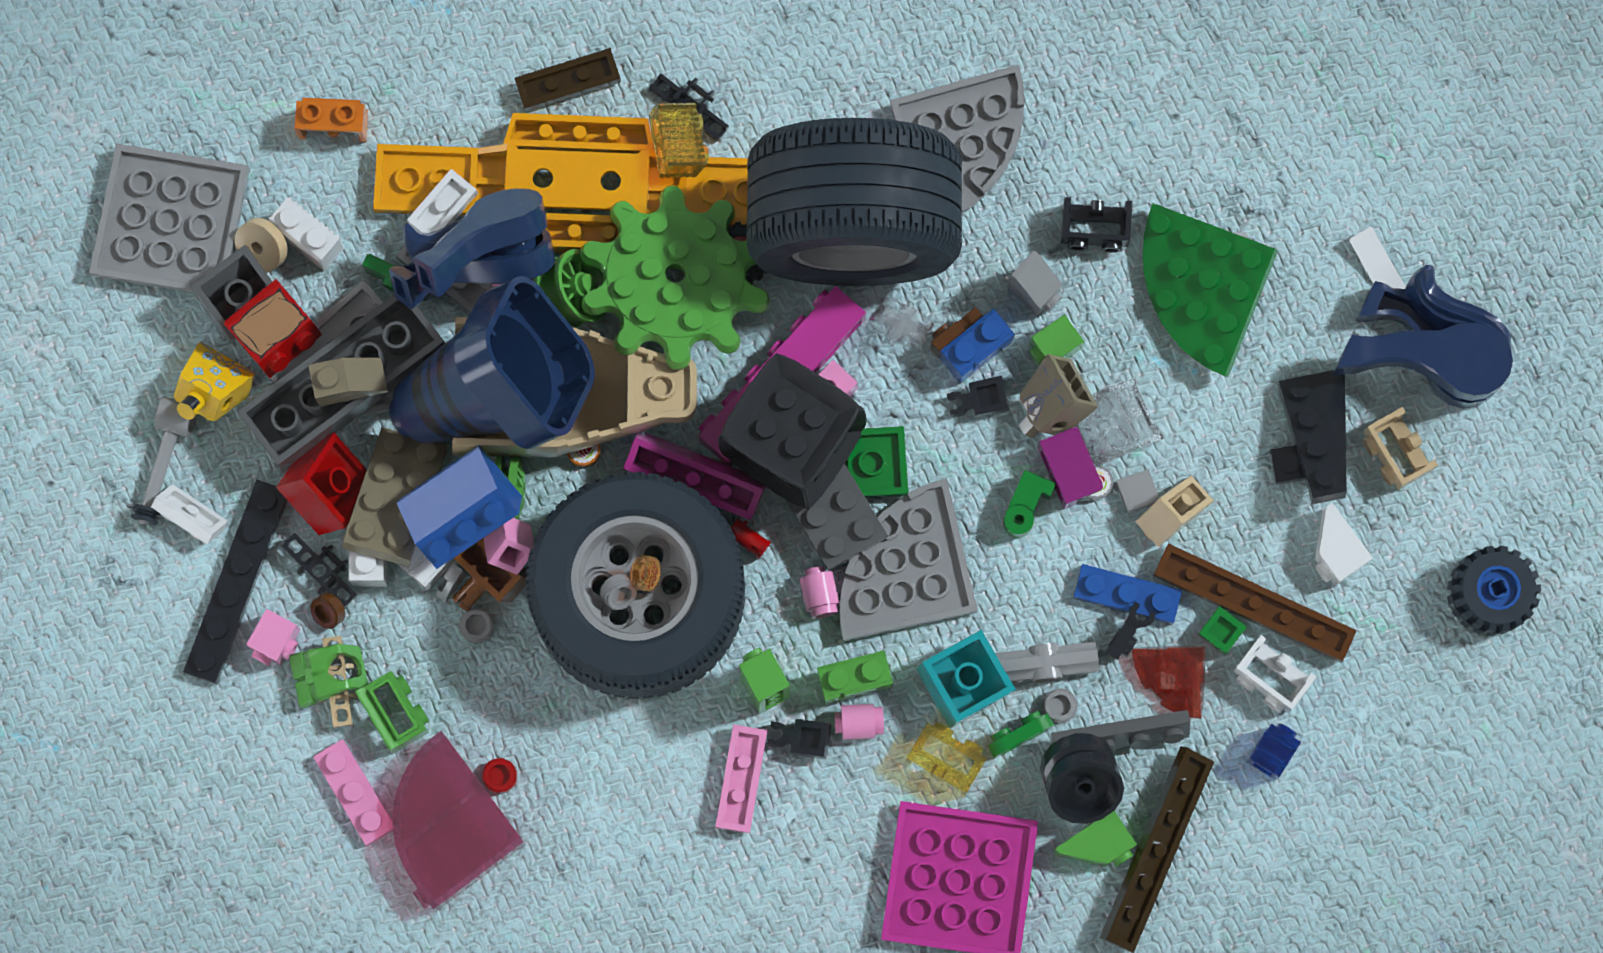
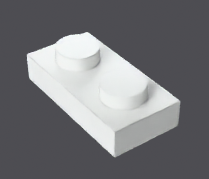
[407,169,478,233]
[151,484,228,544]

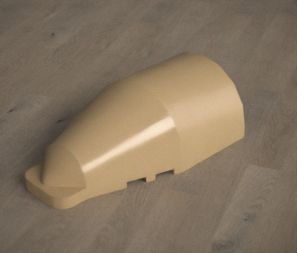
[452,317,697,457]

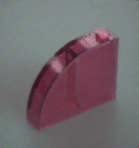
[393,731,526,912]

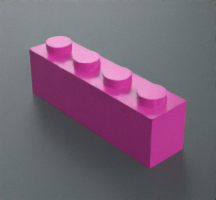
[623,431,766,520]

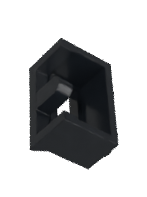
[1060,197,1132,253]

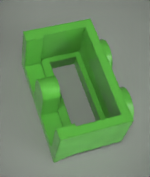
[355,671,430,754]

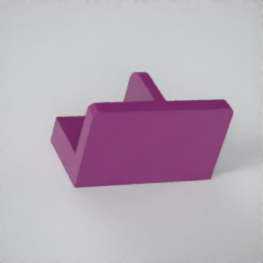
[1037,427,1103,510]

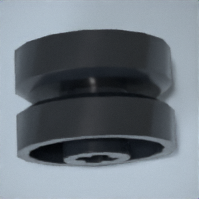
[1040,733,1125,824]

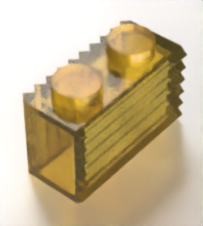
[649,103,709,178]

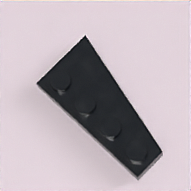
[1278,370,1347,505]

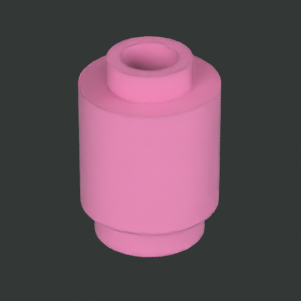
[799,566,840,619]
[834,704,884,740]

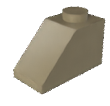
[308,358,388,407]

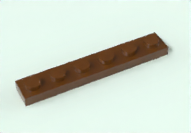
[1153,543,1357,663]

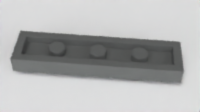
[1051,710,1190,752]

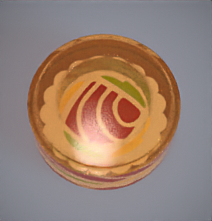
[630,555,661,592]

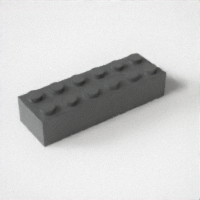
[236,294,445,472]

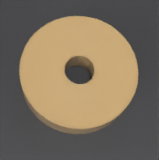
[234,218,288,273]

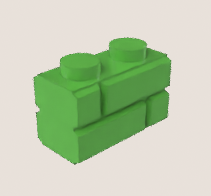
[817,650,893,705]

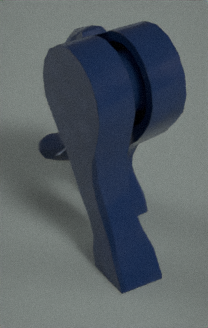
[389,188,555,309]
[1333,265,1513,409]

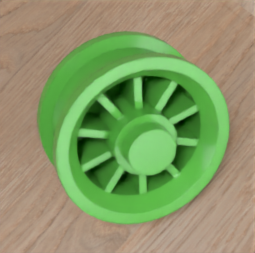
[533,249,605,328]

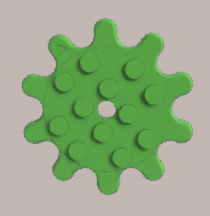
[580,185,770,370]

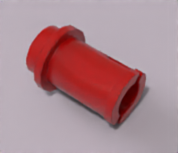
[730,519,771,560]

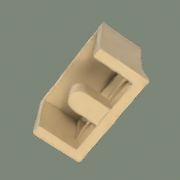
[1362,407,1438,490]

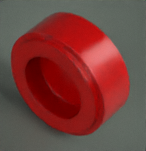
[482,758,518,794]

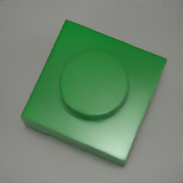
[1198,606,1247,655]

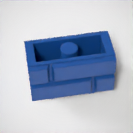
[939,309,1015,384]

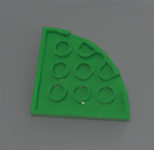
[1143,203,1278,378]

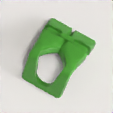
[289,644,368,708]

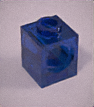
[1246,723,1301,781]

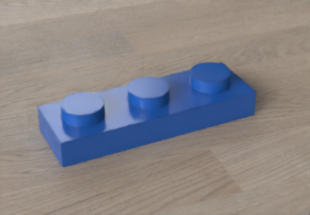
[1073,564,1182,625]

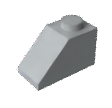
[1008,250,1063,316]

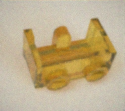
[905,722,987,796]

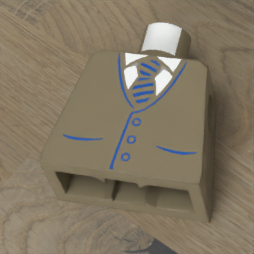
[1019,354,1098,438]

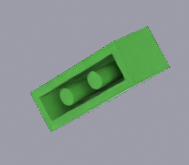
[739,648,790,714]

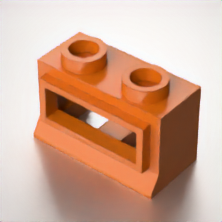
[294,97,369,142]

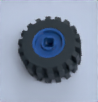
[1447,545,1541,636]

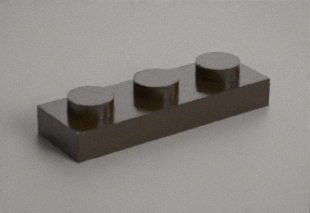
[514,48,621,112]

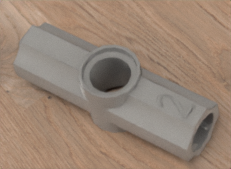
[995,642,1099,683]

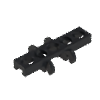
[649,73,729,142]
[281,533,358,609]

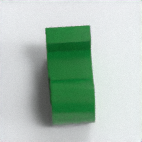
[1003,470,1056,538]

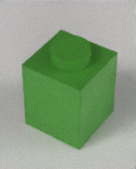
[1029,314,1084,366]

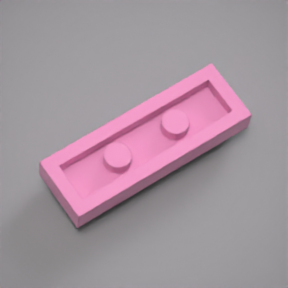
[715,724,768,834]
[313,739,397,846]

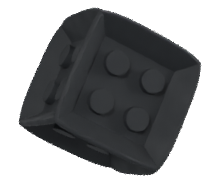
[718,353,867,510]

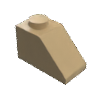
[1135,475,1214,547]

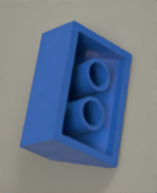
[397,445,522,569]

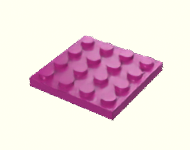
[881,801,1038,953]

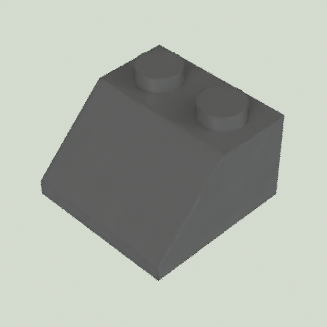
[190,245,272,341]

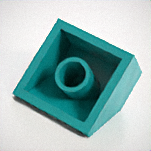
[916,629,1016,729]

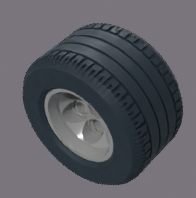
[747,118,962,286]
[526,472,745,699]

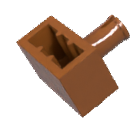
[452,538,527,612]

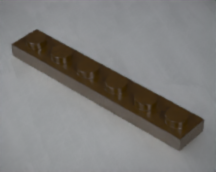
[1099,746,1215,953]

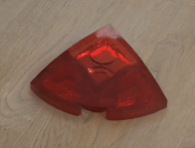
[1132,646,1205,719]

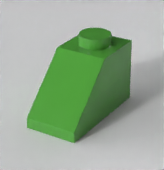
[1053,811,1137,867]

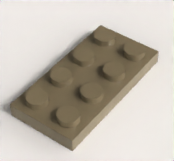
[342,427,447,567]

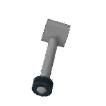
[131,396,198,525]

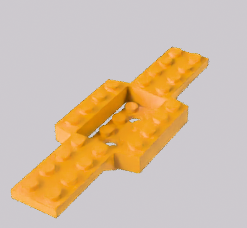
[373,113,748,253]

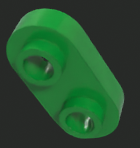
[988,711,1055,759]

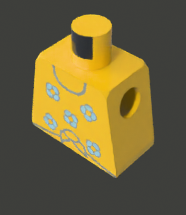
[173,341,255,421]

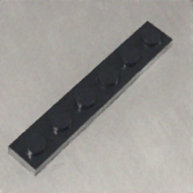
[183,480,287,685]

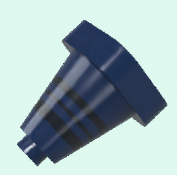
[389,276,595,449]

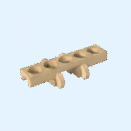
[319,636,358,728]

